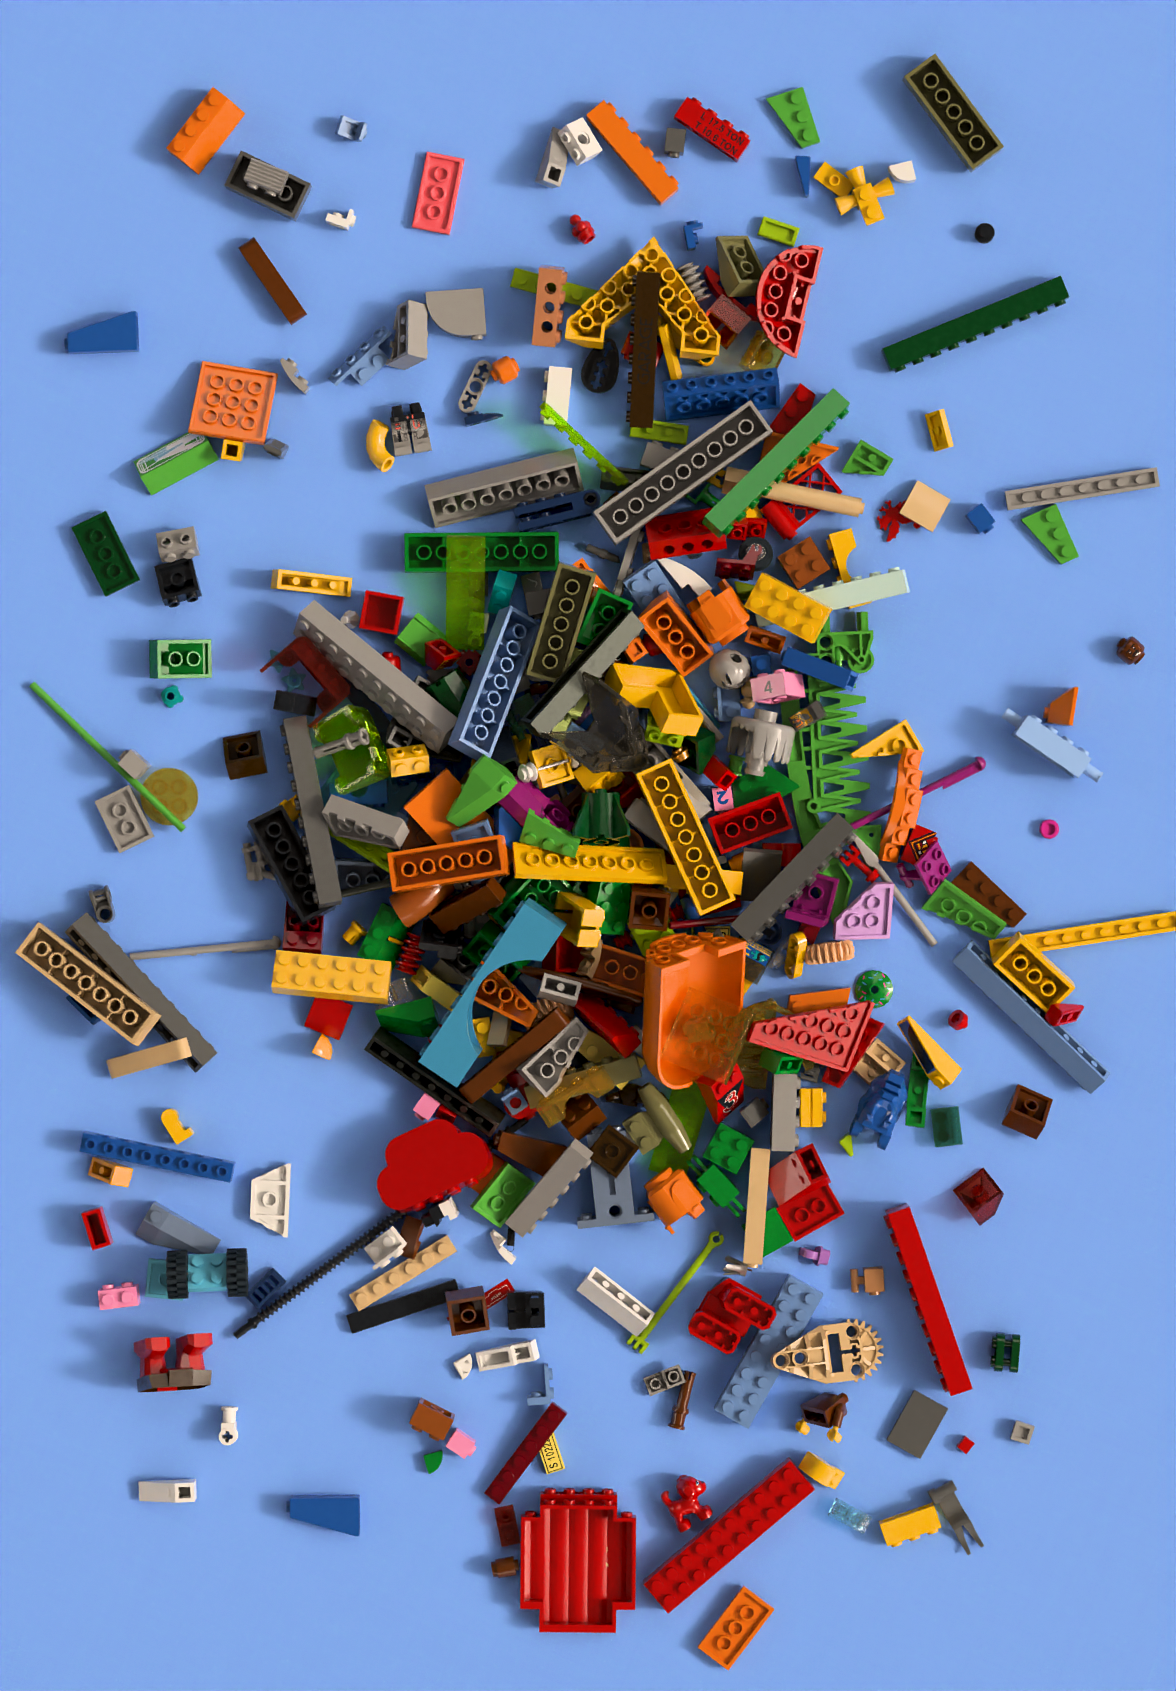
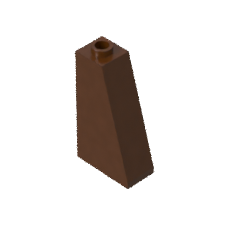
[493,1129,567,1176]

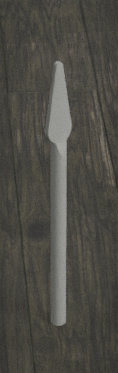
[854,834,938,947]

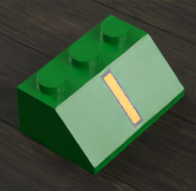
[357,903,415,971]

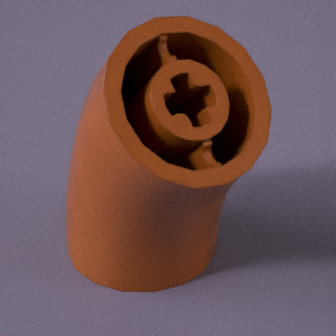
[389,884,455,928]

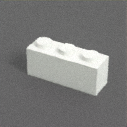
[540,366,572,428]

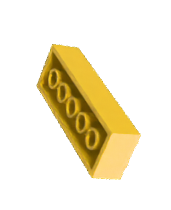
[271,950,392,1005]

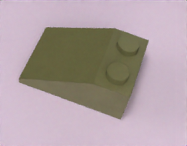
[716,236,764,297]

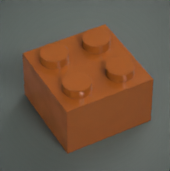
[776,536,830,590]
[409,1398,455,1441]

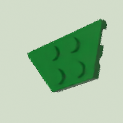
[732,765,800,809]

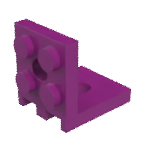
[785,873,840,928]

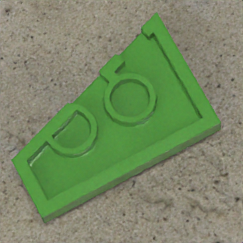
[519,808,581,858]

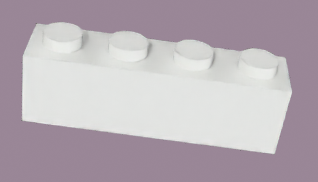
[576,1267,655,1337]

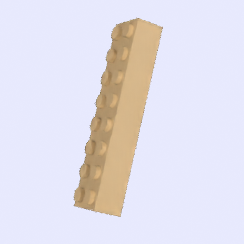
[15,922,162,1046]

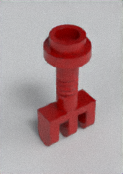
[838,844,879,883]

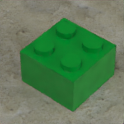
[702,1122,754,1175]

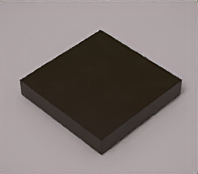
[589,1124,640,1178]

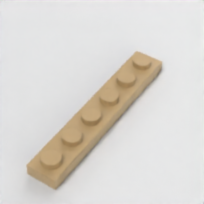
[349,1235,457,1311]

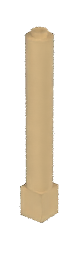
[721,466,865,517]

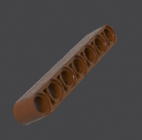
[458,1006,571,1104]

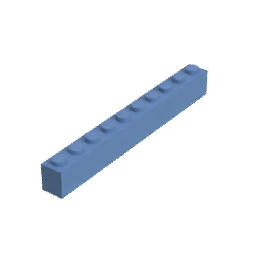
[952,940,1110,1094]

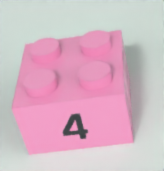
[750,669,805,705]

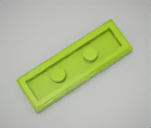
[629,420,689,445]

